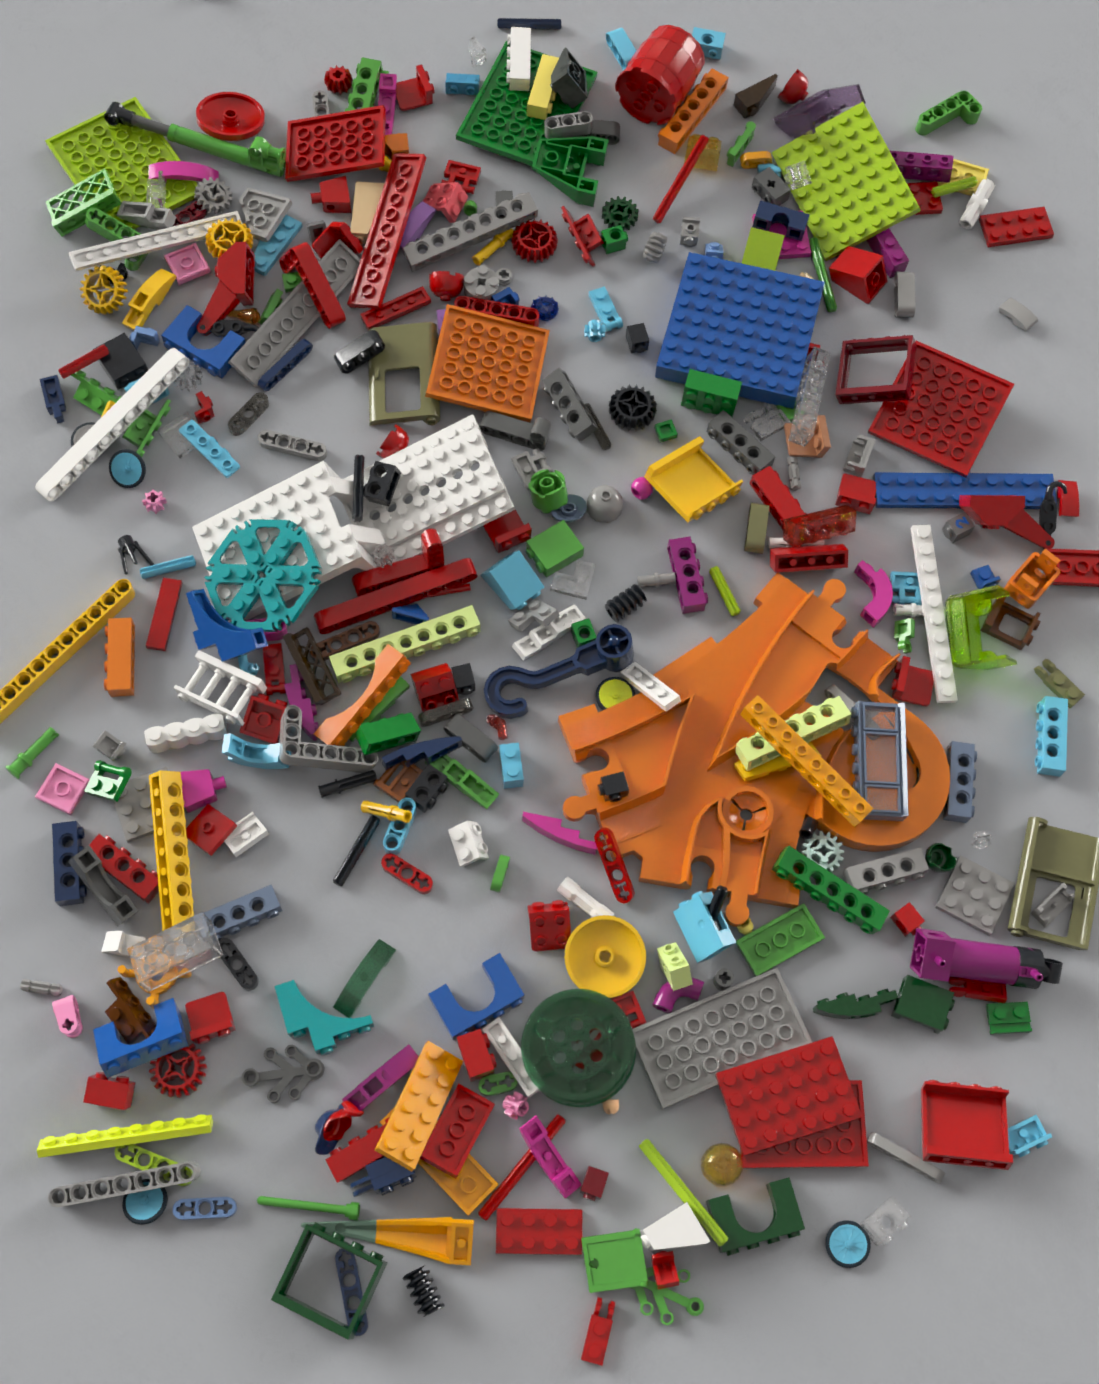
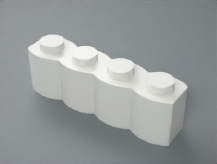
[144,714,228,753]

